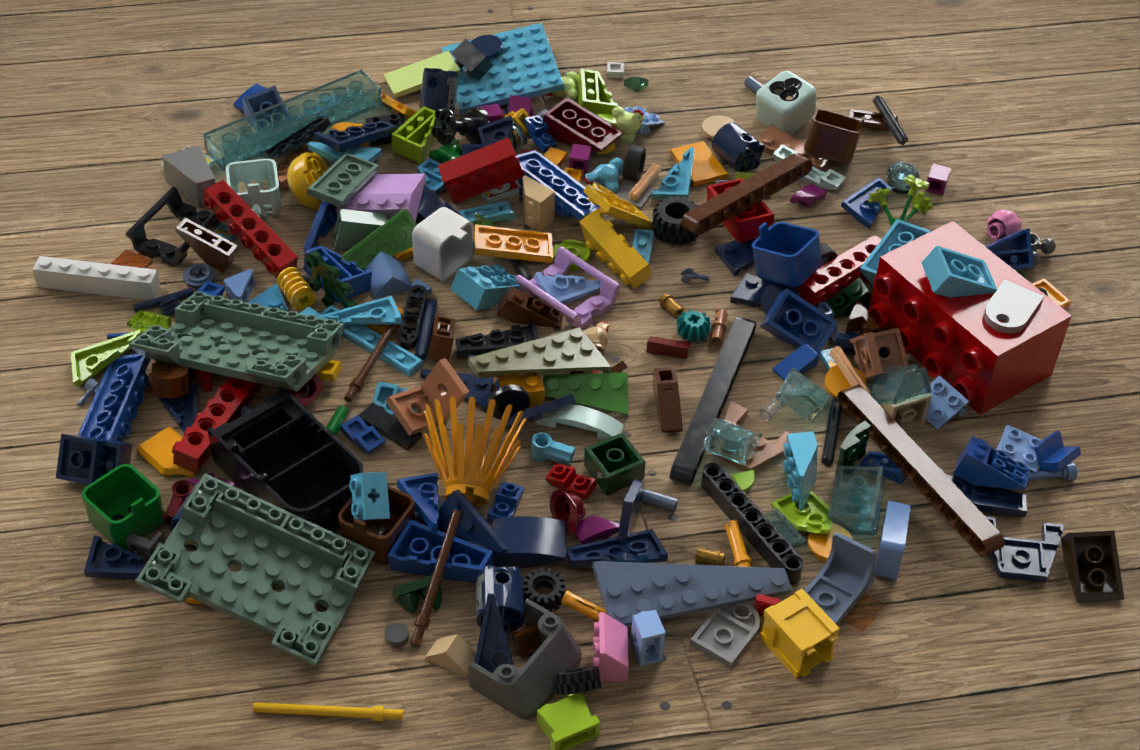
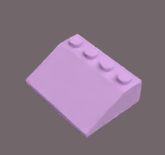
[335,174,426,222]

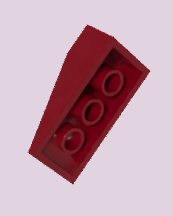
[543,97,624,152]

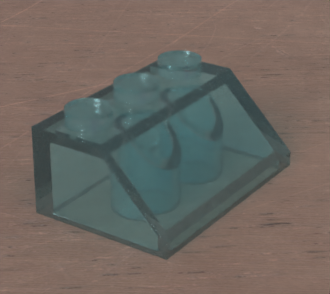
[869,364,932,404]
[829,465,885,536]

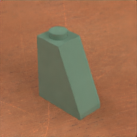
[332,209,387,252]

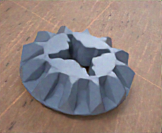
[183,264,215,289]

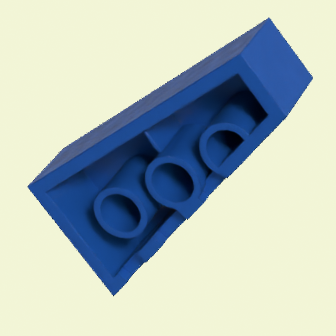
[387,519,495,583]

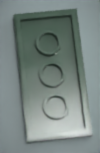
[307,153,379,208]

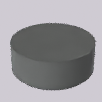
[385,622,409,647]

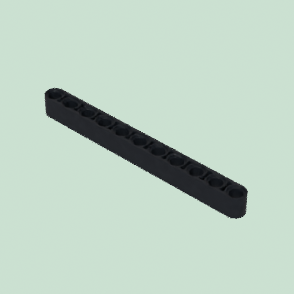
[669,316,756,485]

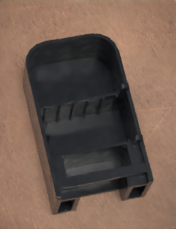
[207,386,364,533]

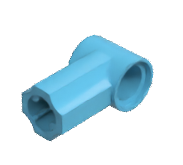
[531,432,576,466]

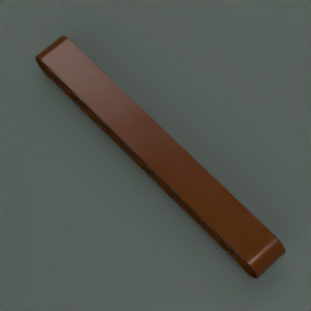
[681,153,813,235]

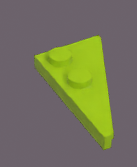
[71,329,143,387]

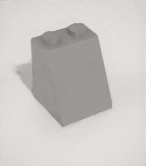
[162,146,215,208]

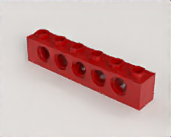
[203,180,298,278]
[796,235,881,306]
[172,376,261,474]

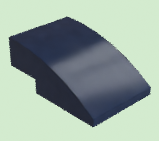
[56,434,133,485]
[491,516,567,568]

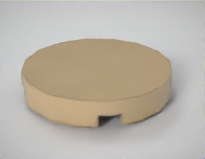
[702,115,736,141]

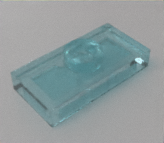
[764,508,805,549]

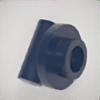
[158,295,181,318]

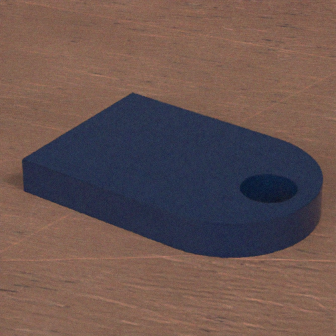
[617,479,644,544]

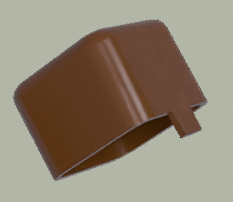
[804,109,865,165]
[338,485,415,564]

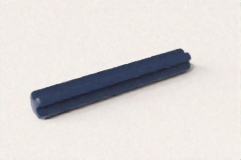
[415,298,437,360]

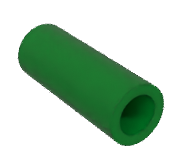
[326,405,349,436]

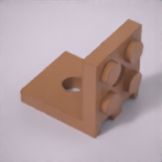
[850,328,909,378]
[386,358,470,436]

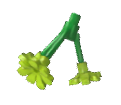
[867,175,934,226]

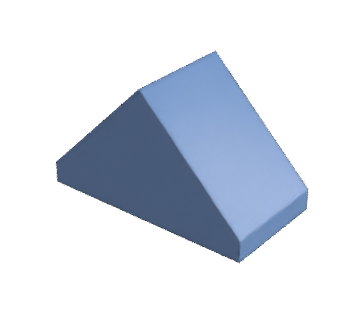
[224,269,255,303]

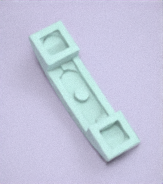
[772,145,846,190]
[535,404,624,440]

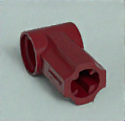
[163,480,193,525]

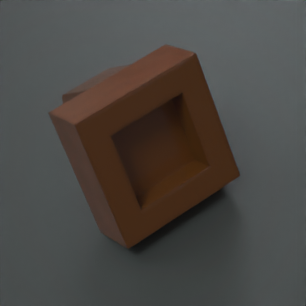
[512,624,542,658]

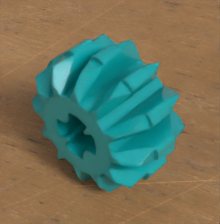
[676,309,711,343]

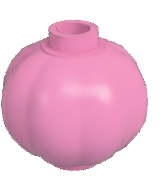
[987,209,1022,241]

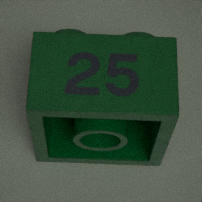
[584,432,646,495]

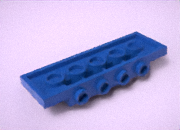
[517,150,603,221]
[78,353,151,442]

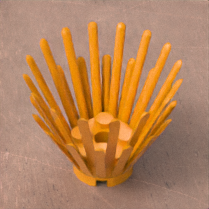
[424,396,527,507]

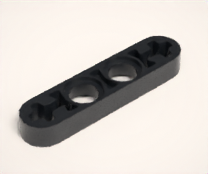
[399,285,427,350]

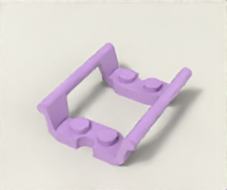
[515,246,621,329]

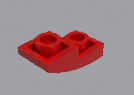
[545,463,597,500]

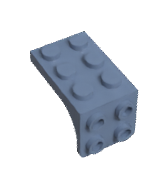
[804,532,876,626]

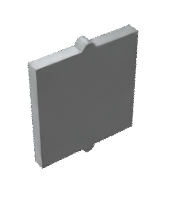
[616,180,655,210]

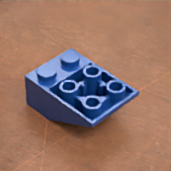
[953,436,1030,490]

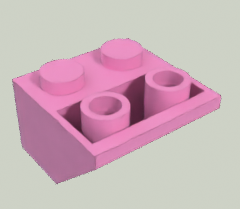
[593,612,629,682]

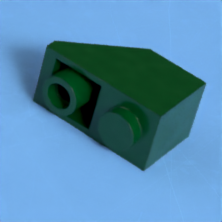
[827,278,872,317]

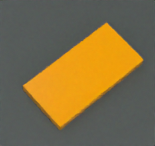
[474,225,553,263]

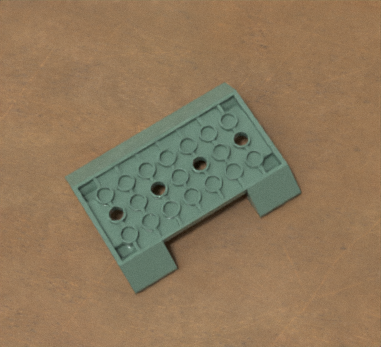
[129,292,344,392]
[135,473,375,666]

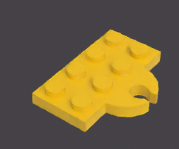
[583,183,652,229]

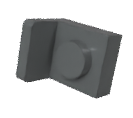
[126,532,165,562]

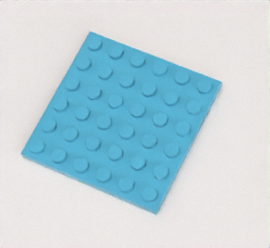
[442,23,564,115]

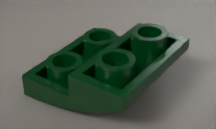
[835,421,871,479]

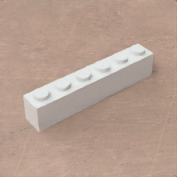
[32,256,161,300]

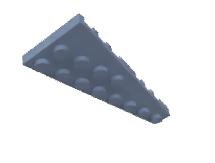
[592,561,792,626]

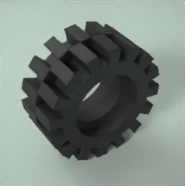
[523,568,565,612]
[554,666,602,695]

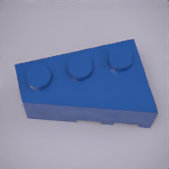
[985,228,1034,270]
[304,245,372,302]

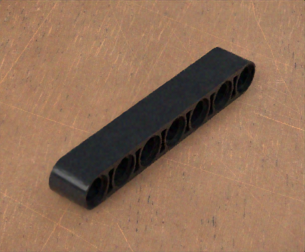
[701,462,804,585]

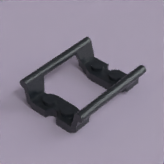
[126,187,220,267]

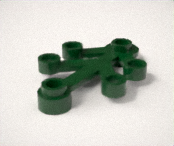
[305,251,359,309]

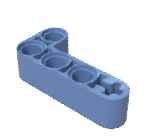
[874,500,911,580]

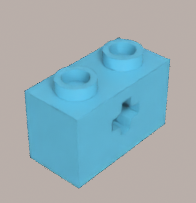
[349,472,390,521]

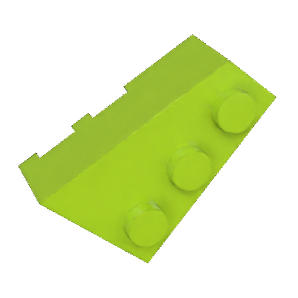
[577,69,618,115]
[391,106,435,164]

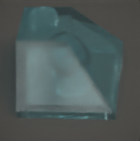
[775,367,830,421]

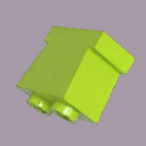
[537,692,600,750]

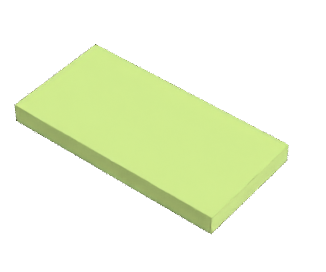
[383,51,461,98]

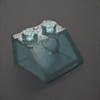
[704,418,762,465]

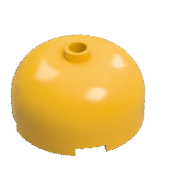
[287,151,329,210]

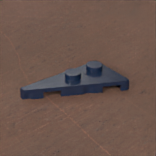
[420,369,494,412]
[157,385,199,433]
[501,394,575,429]
[474,593,514,673]

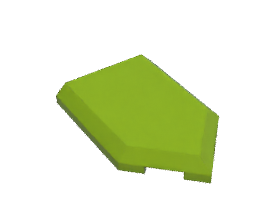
[770,491,834,535]

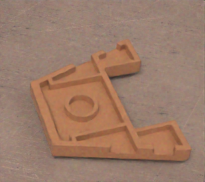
[713,401,791,472]

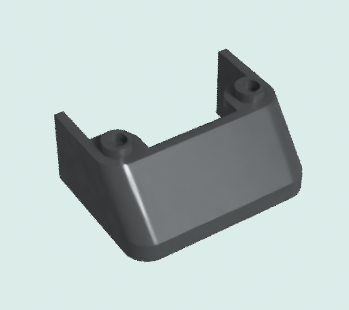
[469,598,582,720]

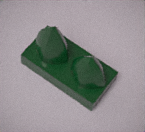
[392,575,442,613]

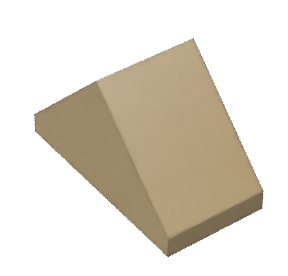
[425,634,476,678]

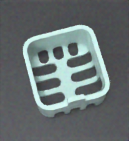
[226,159,282,218]

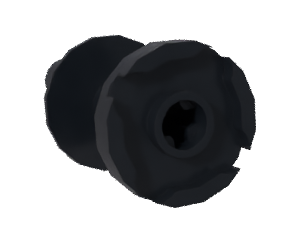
[431,108,491,145]

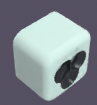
[756,71,816,135]

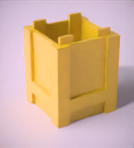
[759,589,840,678]

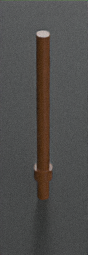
[344,313,403,403]
[411,510,462,647]

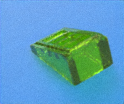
[126,310,172,332]

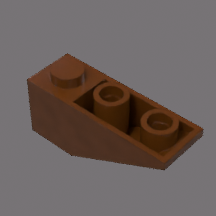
[497,286,564,328]
[652,367,683,433]

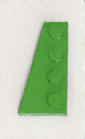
[543,372,629,416]

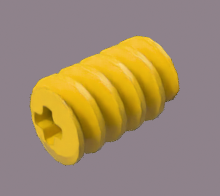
[277,267,316,310]

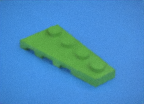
[342,209,417,269]

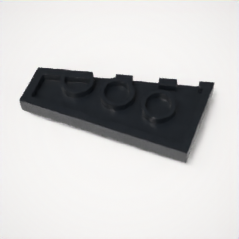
[260,115,331,166]
[455,321,539,358]

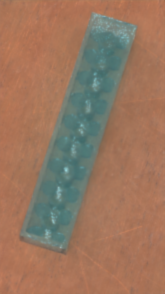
[203,69,382,172]

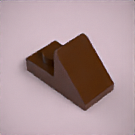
[846,301,880,335]

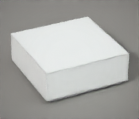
[606,62,624,78]

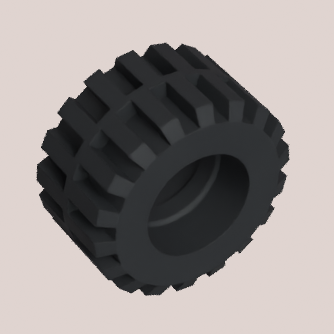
[652,196,699,246]

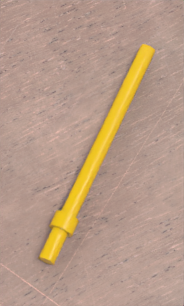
[253,702,404,722]

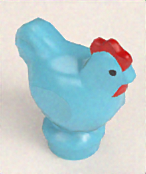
[584,157,624,193]

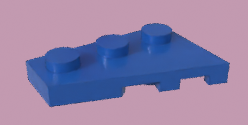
[841,177,892,229]

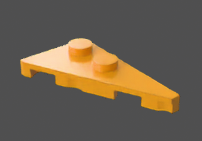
[374,90,417,119]

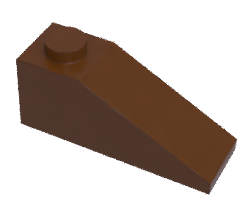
[175,218,238,273]
[428,315,455,363]

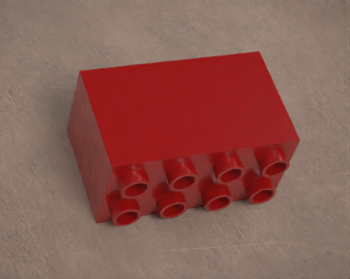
[867,221,1072,415]

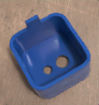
[752,222,822,287]

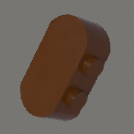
[149,360,194,398]

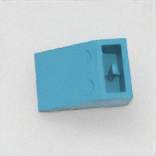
[450,264,520,310]
[783,431,818,510]

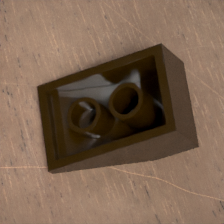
[1061,530,1124,602]

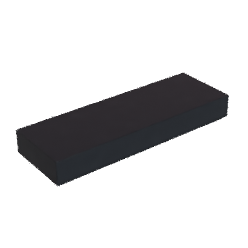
[358,403,422,450]

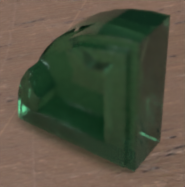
[624,77,649,92]

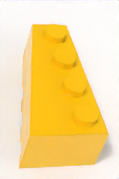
[579,208,652,290]

